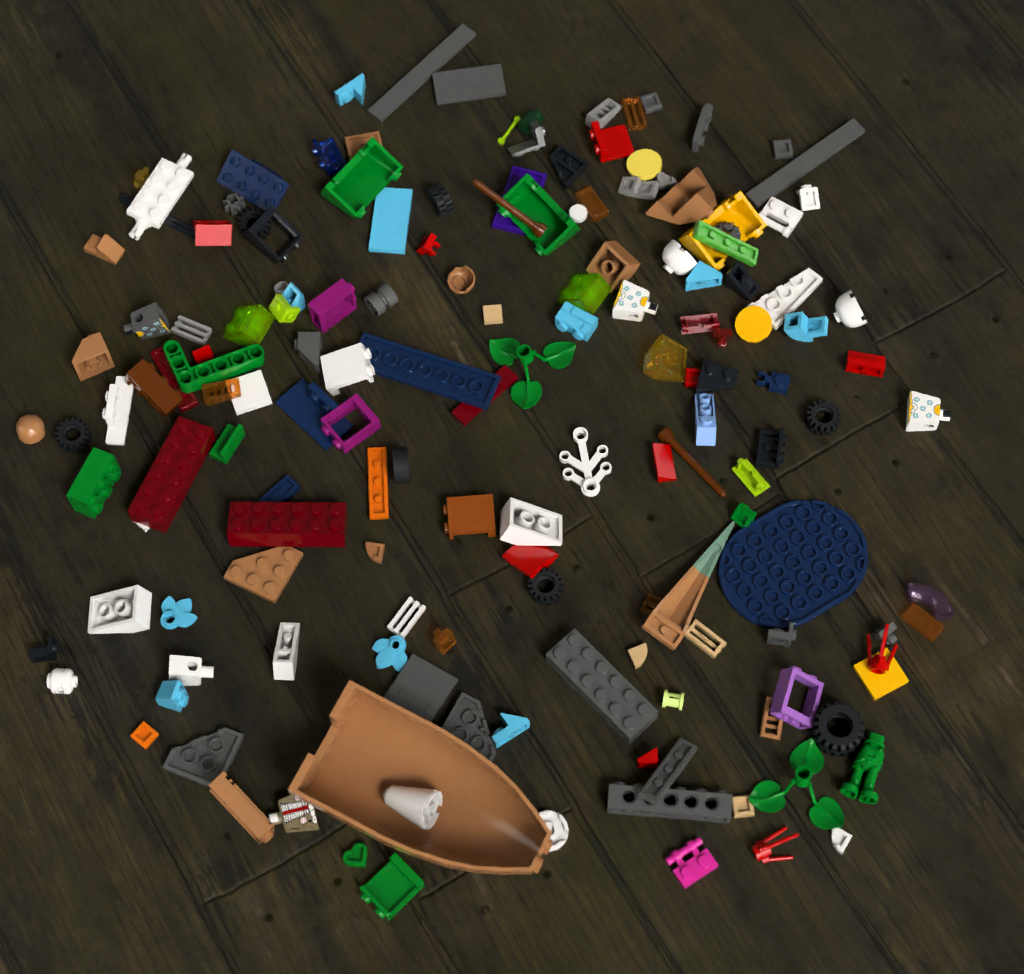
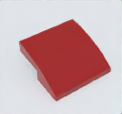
[502,545,559,579]

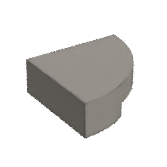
[655,172,677,190]

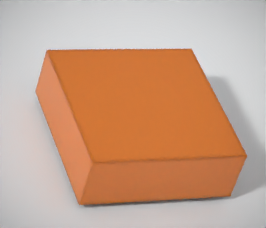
[130,721,159,750]

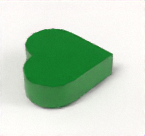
[343,842,368,868]

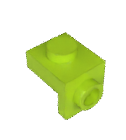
[268,294,301,323]

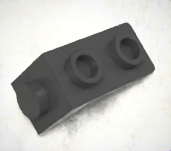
[507,121,546,157]

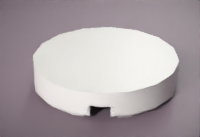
[539,810,569,852]

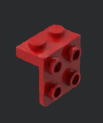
[589,120,634,163]

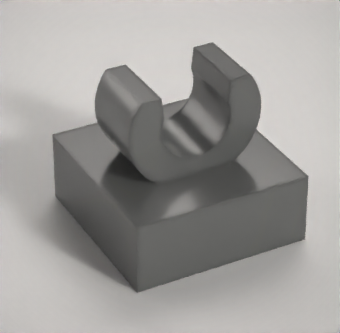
[871,622,898,645]

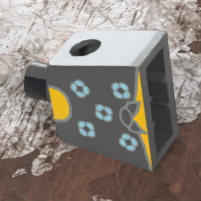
[123,302,171,340]

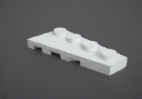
[748,268,823,330]

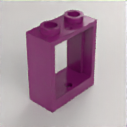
[308,278,357,334]
[320,393,381,454]

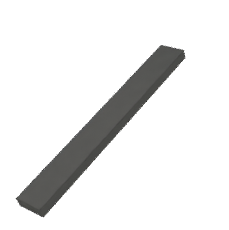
[368,23,476,123]
[745,118,865,209]

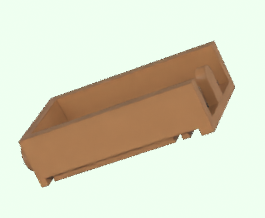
[208,771,275,845]

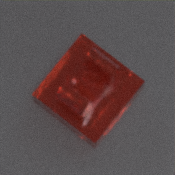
[712,329,732,348]

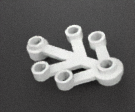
[559,427,612,497]

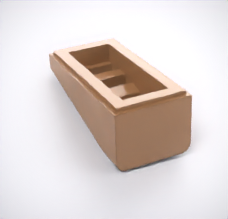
[760,697,783,740]

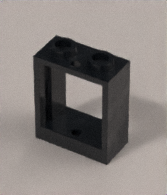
[244,205,303,264]

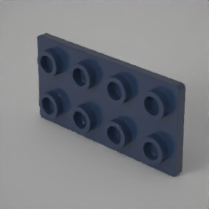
[217,150,289,210]
[276,379,353,451]

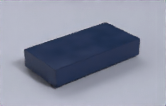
[260,474,301,502]

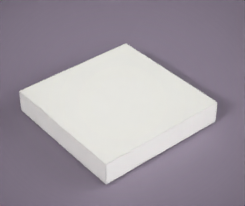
[225,370,273,415]

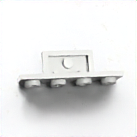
[102,376,134,446]

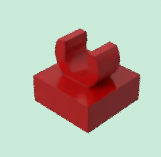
[416,232,441,257]

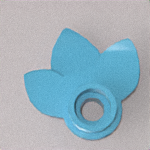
[160,596,197,630]
[372,635,408,672]

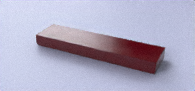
[150,345,199,413]
[451,365,518,427]

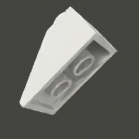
[500,497,562,546]
[87,585,152,634]

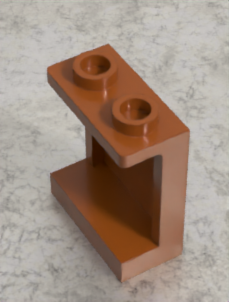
[443,494,496,540]

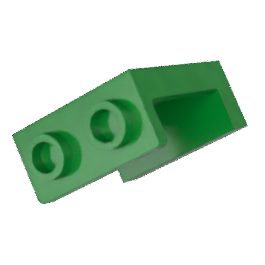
[359,853,425,921]

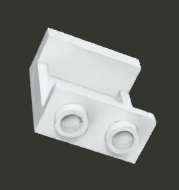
[320,343,375,396]

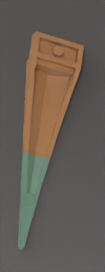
[641,521,735,651]

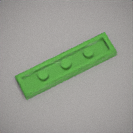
[692,220,759,267]

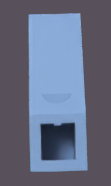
[695,393,716,446]

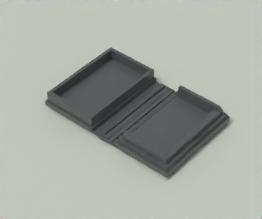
[384,654,458,722]

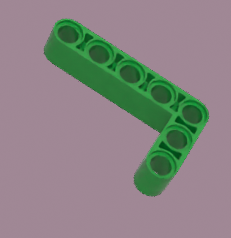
[163,340,265,394]

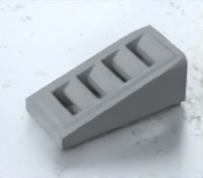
[585,97,622,129]

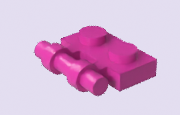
[665,837,719,889]

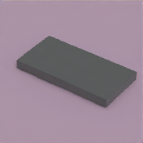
[432,64,506,105]

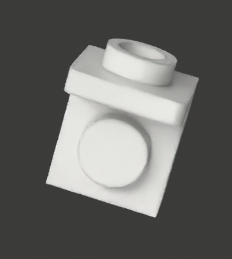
[796,184,820,211]

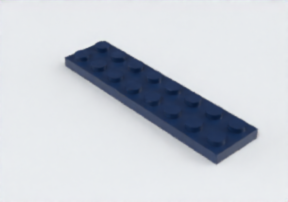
[359,332,501,411]

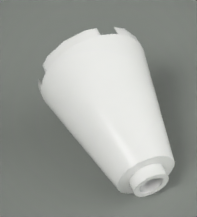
[383,785,443,830]

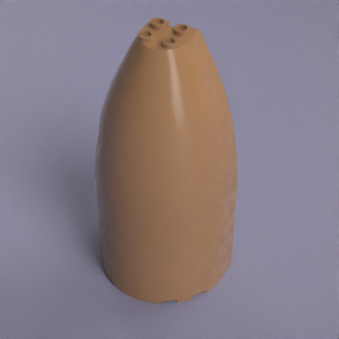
[288,680,553,875]

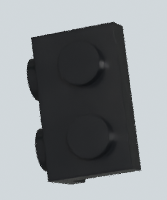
[756,428,787,470]

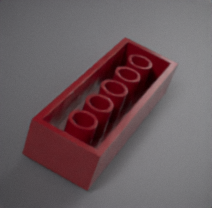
[127,416,216,534]
[227,502,348,547]

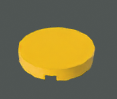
[735,306,773,343]

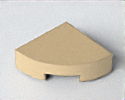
[627,643,647,669]

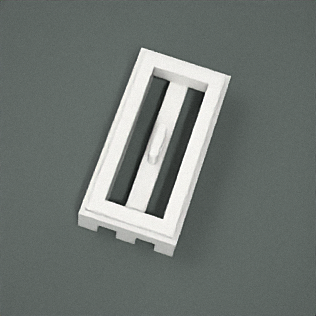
[387,597,426,638]

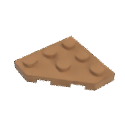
[223,547,303,604]

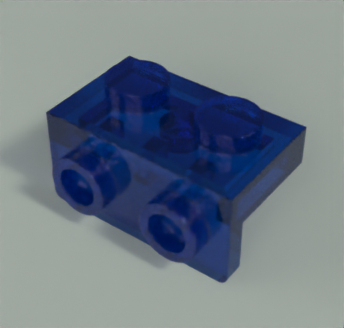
[311,137,346,176]

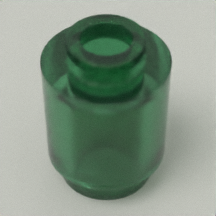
[518,109,544,134]

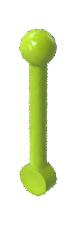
[498,116,521,145]

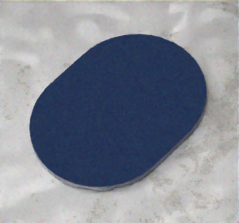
[718,500,868,629]

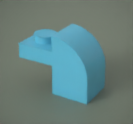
[783,311,829,342]

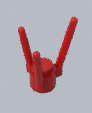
[866,624,898,674]
[751,826,799,864]

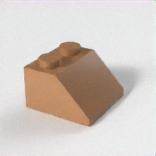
[586,240,641,293]
[72,332,115,381]

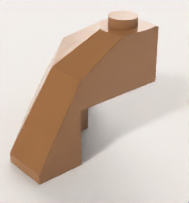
[646,166,717,225]

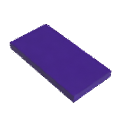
[492,166,547,236]

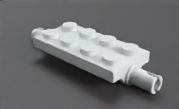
[126,153,194,240]

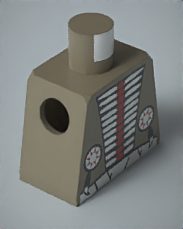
[269,795,319,833]

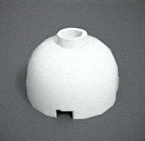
[662,239,697,276]
[833,290,868,328]

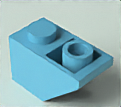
[155,680,189,712]

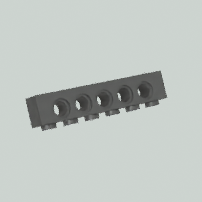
[607,782,732,824]

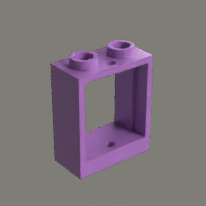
[769,666,824,730]

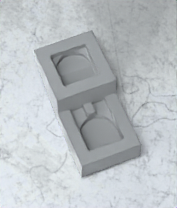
[618,177,660,200]

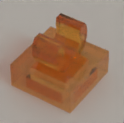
[432,627,457,655]

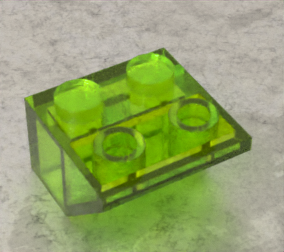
[557,273,612,315]
[223,304,275,347]

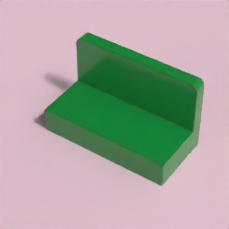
[209,423,245,464]

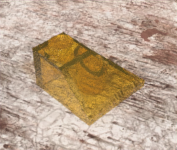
[643,334,687,383]

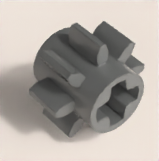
[223,192,246,216]

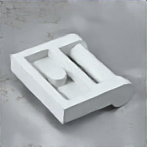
[759,197,803,238]

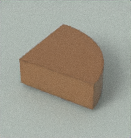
[365,541,385,564]

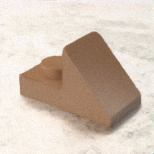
[84,234,125,265]

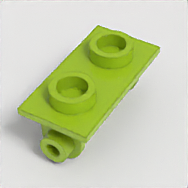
[731,458,770,497]

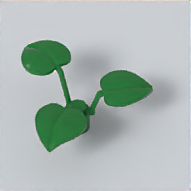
[489,338,576,409]
[748,738,844,829]

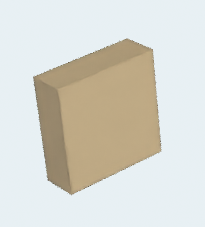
[483,304,503,325]
[732,795,755,818]

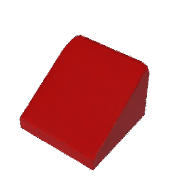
[192,344,215,365]
[637,748,658,768]

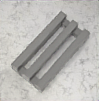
[171,315,212,346]

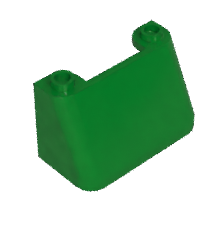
[320,137,403,219]
[496,173,581,257]

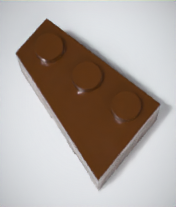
[125,359,183,418]

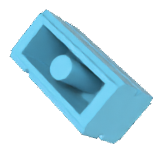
[555,301,598,342]

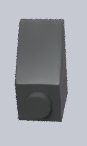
[294,332,322,373]

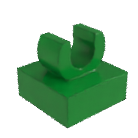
[731,502,757,528]

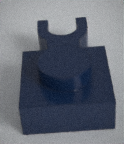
[756,371,791,395]

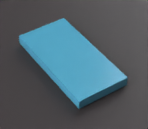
[368,187,413,254]

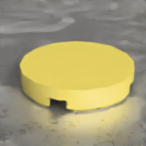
[626,149,662,181]

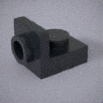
[28,635,59,664]

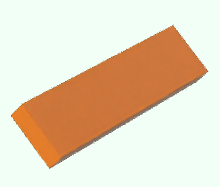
[367,447,389,520]

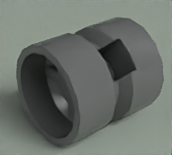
[364,283,399,317]

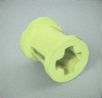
[662,690,684,711]

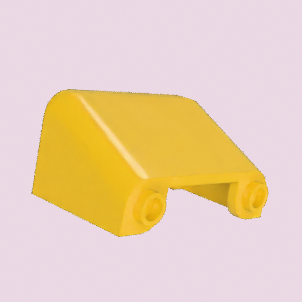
[678,191,767,270]

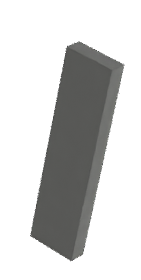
[639,737,698,806]

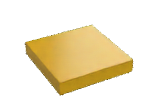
[853,647,909,701]

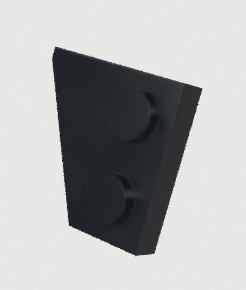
[549,144,588,190]
[694,359,739,393]

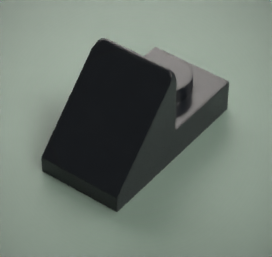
[726,261,761,301]

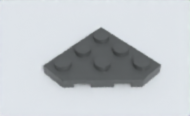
[442,692,496,762]
[163,727,244,788]

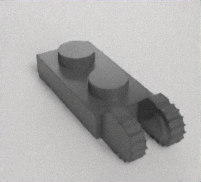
[691,103,713,153]

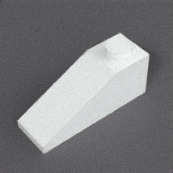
[273,622,300,680]

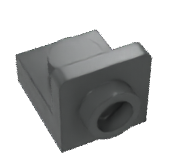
[766,622,797,647]

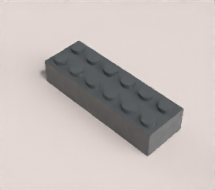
[546,628,659,745]

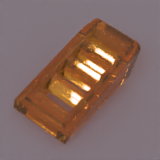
[202,378,242,406]

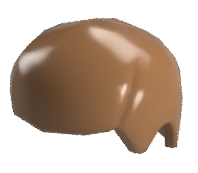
[447,266,476,294]
[16,414,45,444]

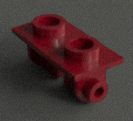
[680,312,720,335]

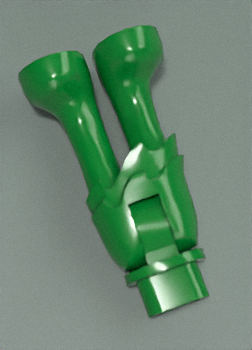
[840,732,885,804]

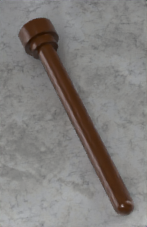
[472,179,547,238]
[658,427,727,497]

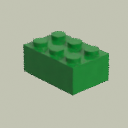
[66,447,121,519]

